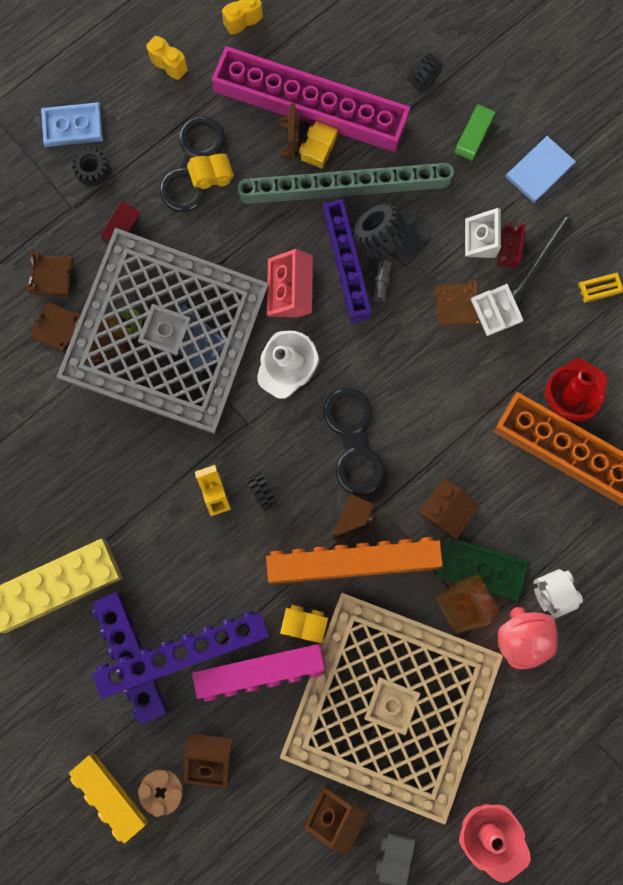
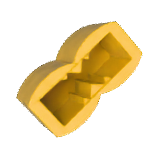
[222,0,263,35]
[146,36,187,80]
[299,121,338,169]
[187,154,234,189]
[280,605,328,643]

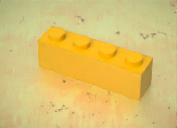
[69,753,149,844]

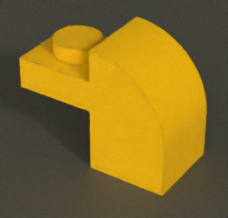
[195,465,231,516]

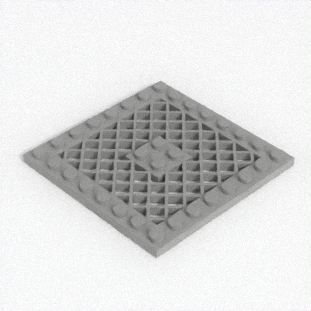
[57,228,268,434]

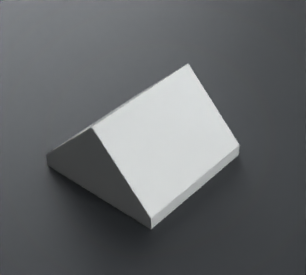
[465,208,501,258]

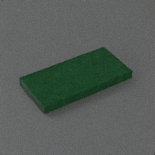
[436,537,529,602]

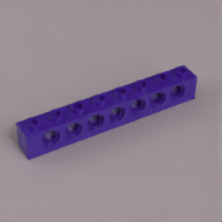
[92,611,269,699]

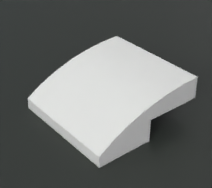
[471,284,524,336]

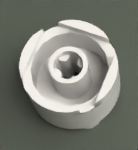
[534,569,583,619]

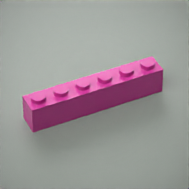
[192,644,327,702]

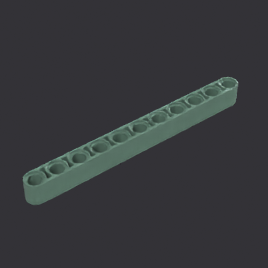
[238,163,454,204]

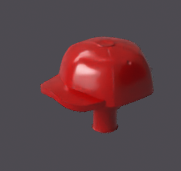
[544,358,607,422]

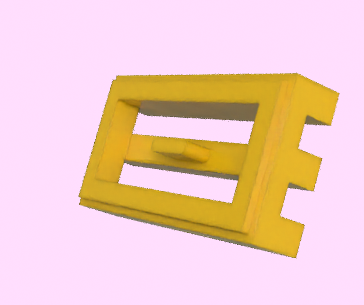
[578,272,623,303]

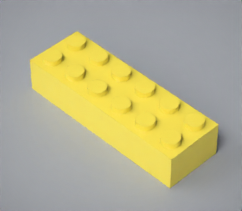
[0,539,123,633]

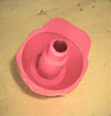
[498,607,558,669]
[459,804,531,883]

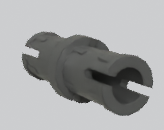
[373,260,392,302]

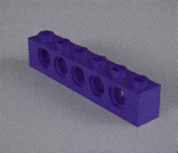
[323,199,371,324]
[92,592,169,724]

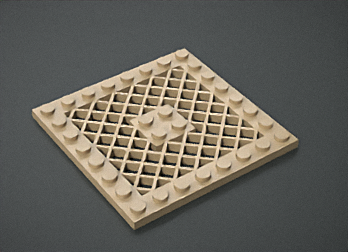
[280,593,503,824]

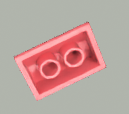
[267,249,313,317]

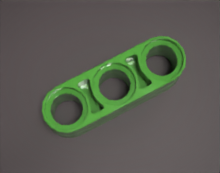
[454,104,496,161]

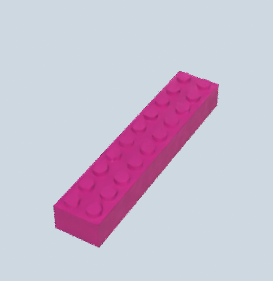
[212,46,410,153]

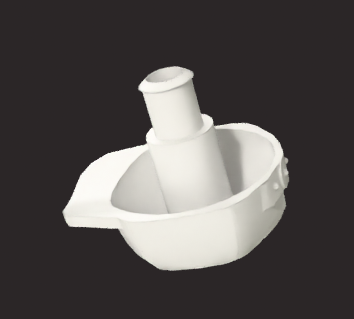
[257,331,320,399]

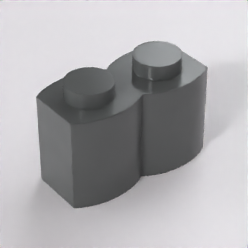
[375,833,415,885]

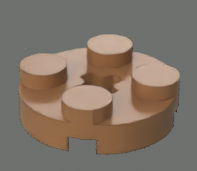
[138,769,183,817]

